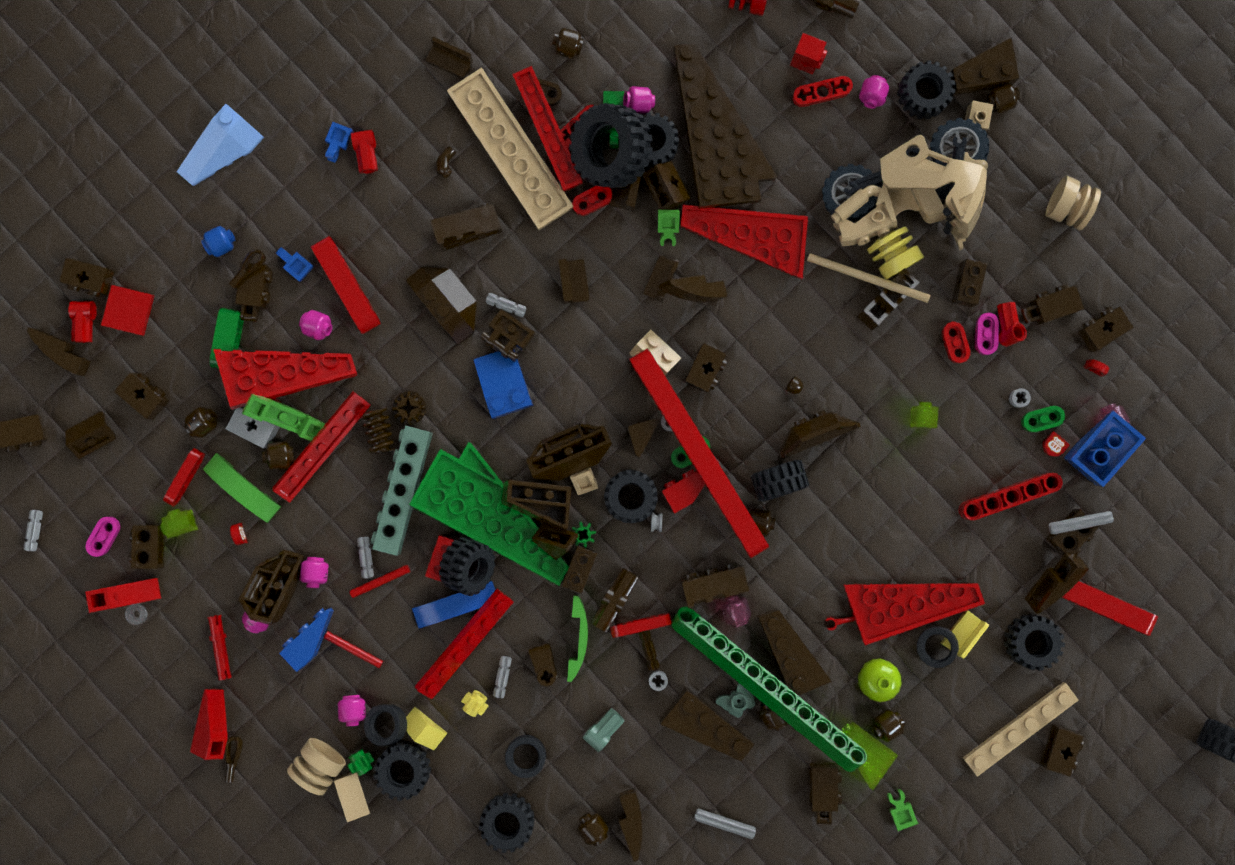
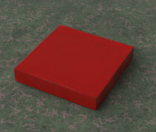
[101,285,155,336]

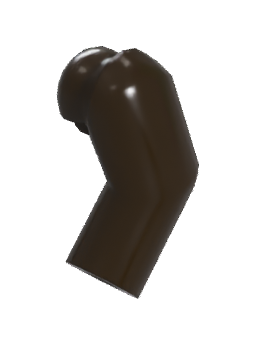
[437,146,456,178]

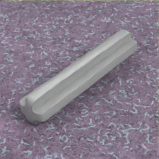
[1049,511,1114,534]
[694,808,756,839]

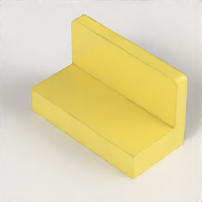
[941,610,989,659]

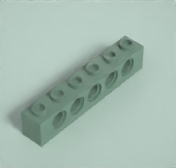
[371,426,433,556]

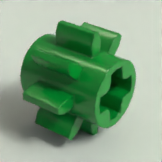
[572,521,596,548]
[347,749,374,776]

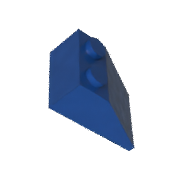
[474,349,533,419]
[1064,410,1146,487]

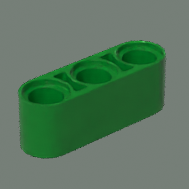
[209,308,244,369]

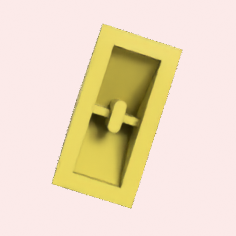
[406,707,447,750]

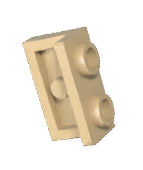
[629,330,681,375]

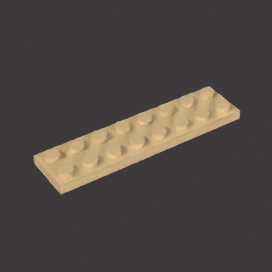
[447,68,573,230]

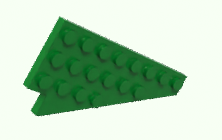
[409,442,569,586]

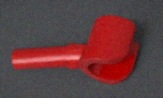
[825,616,855,630]

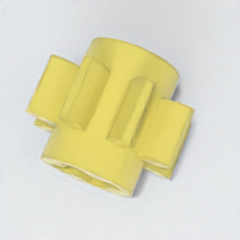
[461,690,489,717]

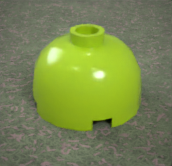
[858,658,902,702]

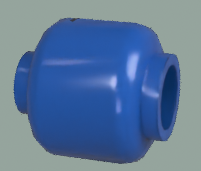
[201,226,236,257]

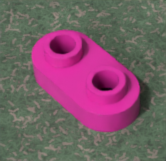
[975,313,999,355]
[86,517,120,557]

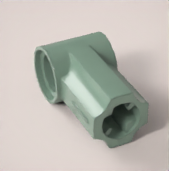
[583,708,625,753]

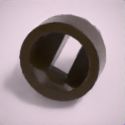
[786,376,804,394]

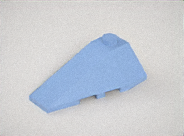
[177,104,264,186]

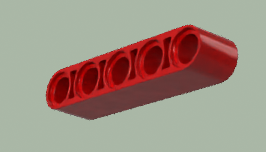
[311,236,381,334]
[958,473,1063,520]
[1062,581,1158,636]

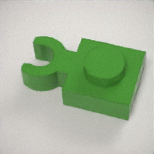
[658,210,680,246]
[887,789,918,831]

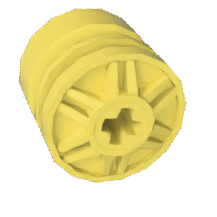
[867,226,924,280]

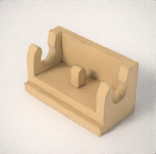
[334,772,370,822]

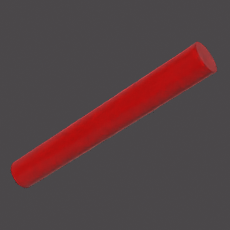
[349,564,411,598]
[324,631,384,668]

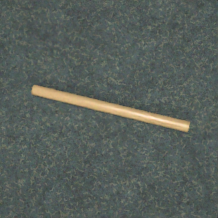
[807,253,931,303]

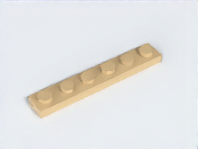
[963,682,1078,777]

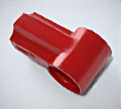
[351,130,378,174]
[68,301,97,343]
[997,302,1027,347]

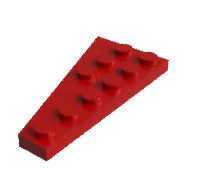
[680,205,808,280]
[213,349,357,410]
[843,583,985,645]

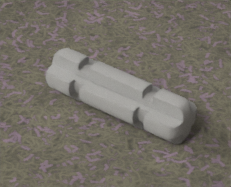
[486,293,526,317]
[23,510,43,551]
[357,537,374,578]
[493,656,512,698]

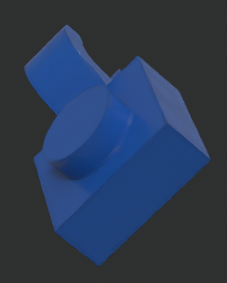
[325,122,354,163]
[276,247,314,282]

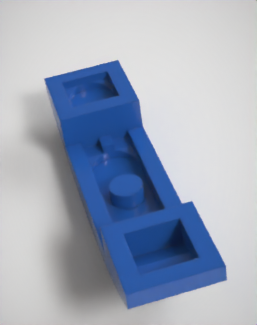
[412,581,495,628]

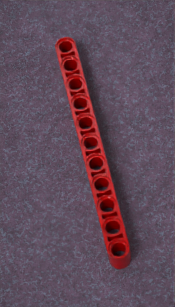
[629,348,769,558]

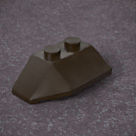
[406,267,477,345]
[778,410,861,459]
[526,424,612,481]
[239,550,304,625]

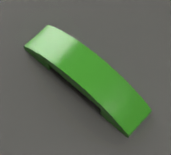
[242,394,325,441]
[203,453,282,523]
[567,594,588,682]

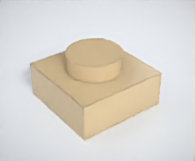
[570,468,598,495]

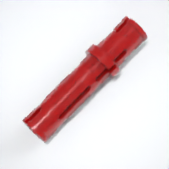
[207,615,232,680]

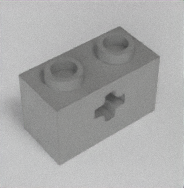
[226,407,280,449]

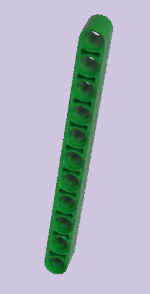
[671,607,867,772]

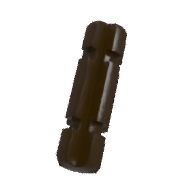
[639,630,660,671]

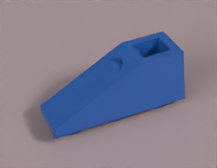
[279,608,334,672]

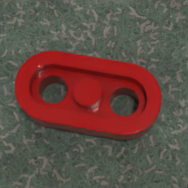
[573,186,612,216]
[942,322,970,364]

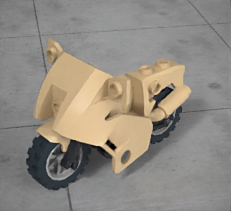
[822,118,989,250]

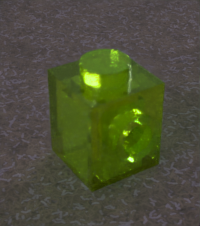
[910,402,939,429]
[161,509,198,538]

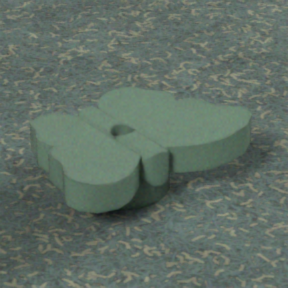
[715,683,755,718]

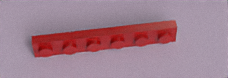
[512,66,583,192]
[272,391,371,503]
[415,589,514,699]

